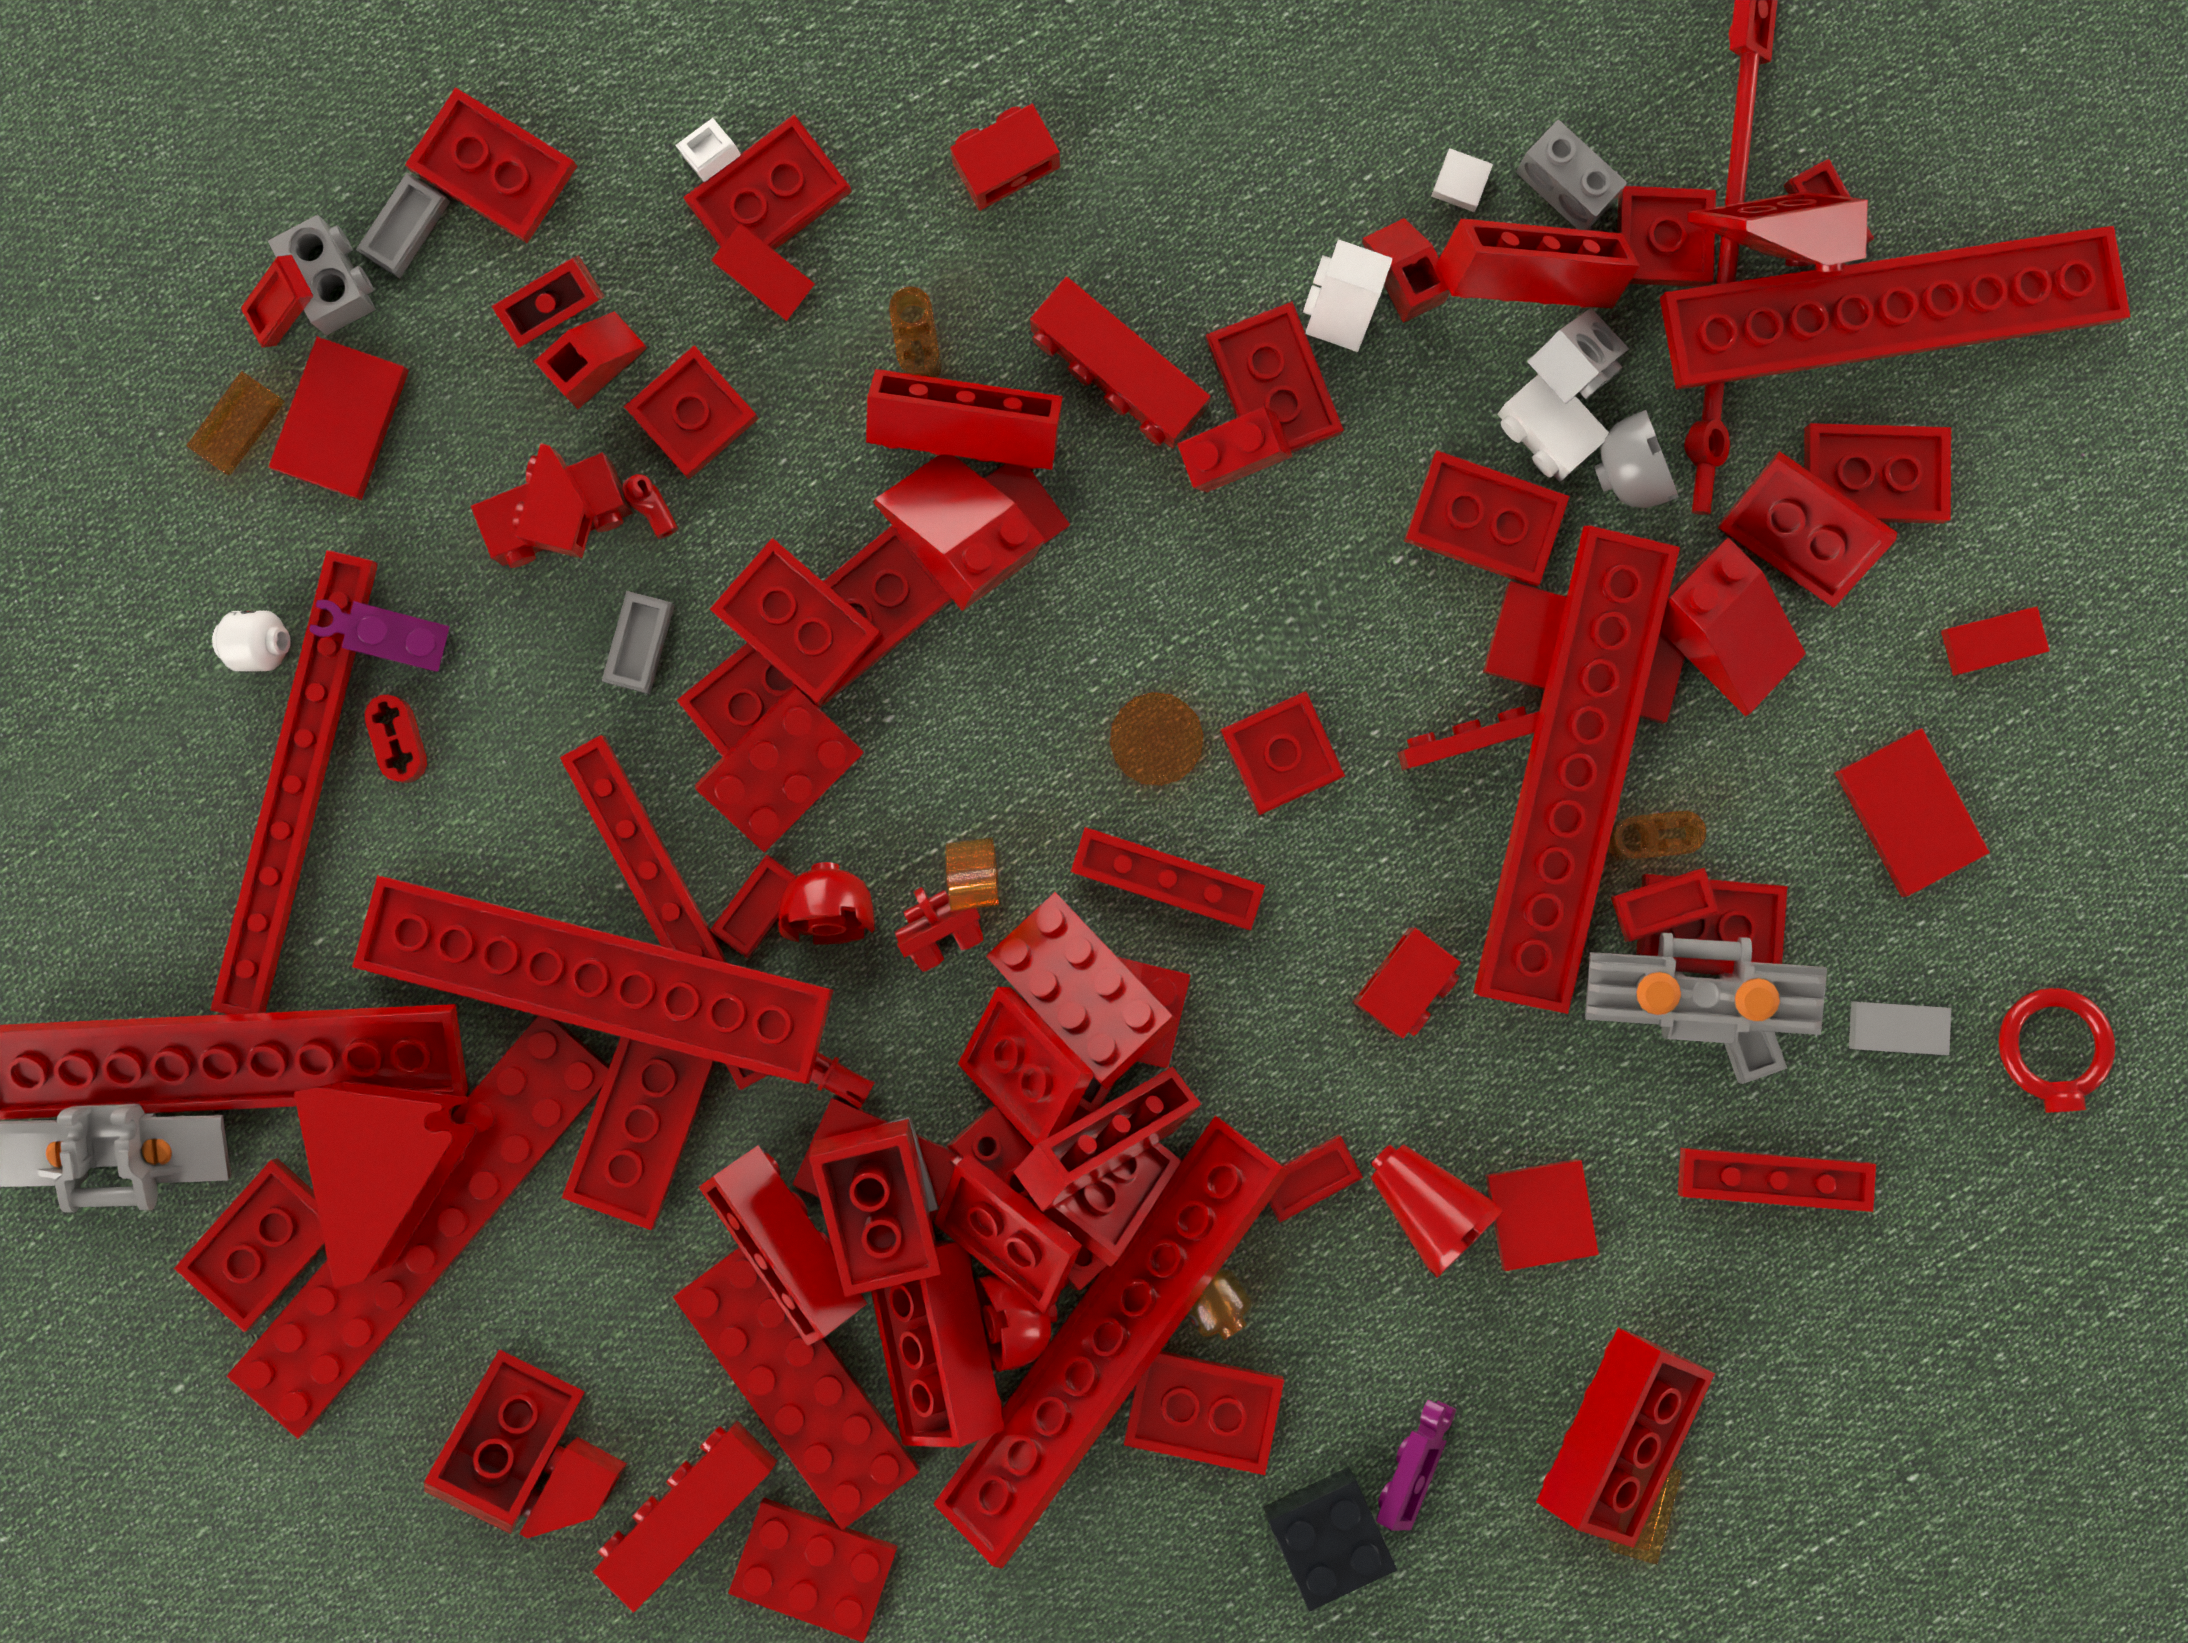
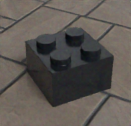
[1263,1466,1397,1612]

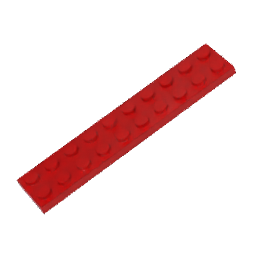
[1659,226,2131,390]
[1473,525,1680,1014]
[352,875,834,1084]
[0,1004,468,1120]
[226,1015,610,1439]
[933,1115,1290,1569]

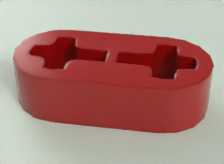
[365,694,427,783]

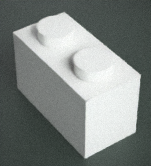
[1303,239,1393,352]
[1497,374,1609,482]

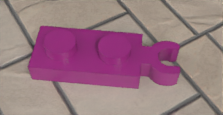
[310,600,450,672]
[1376,1400,1456,1531]

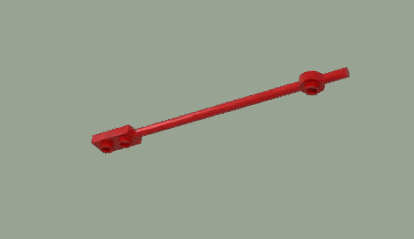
[1684,0,1778,515]

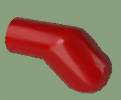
[622,474,679,539]

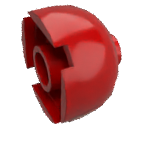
[778,862,875,945]
[974,1273,1058,1372]

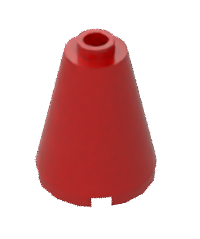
[1370,1144,1504,1278]

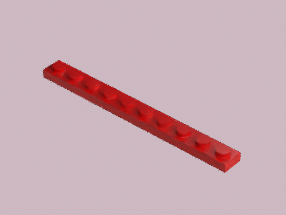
[210,550,378,1014]

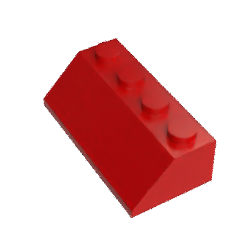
[871,1240,1005,1448]
[1536,1327,1715,1548]

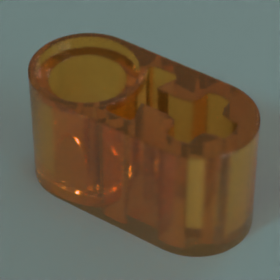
[889,286,942,378]
[1608,811,1706,860]
[945,837,1000,911]

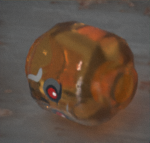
[1187,1269,1252,1341]

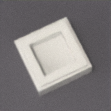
[676,118,741,182]
[1431,148,1493,212]

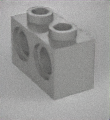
[1516,119,1627,230]
[268,215,376,335]
[1527,308,1629,404]

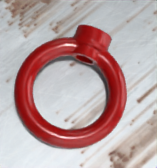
[1998,988,2115,1113]

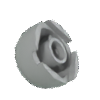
[1594,410,1679,508]

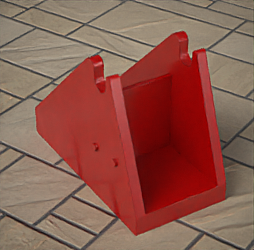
[294,1081,478,1289]

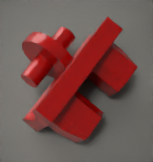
[894,887,984,972]

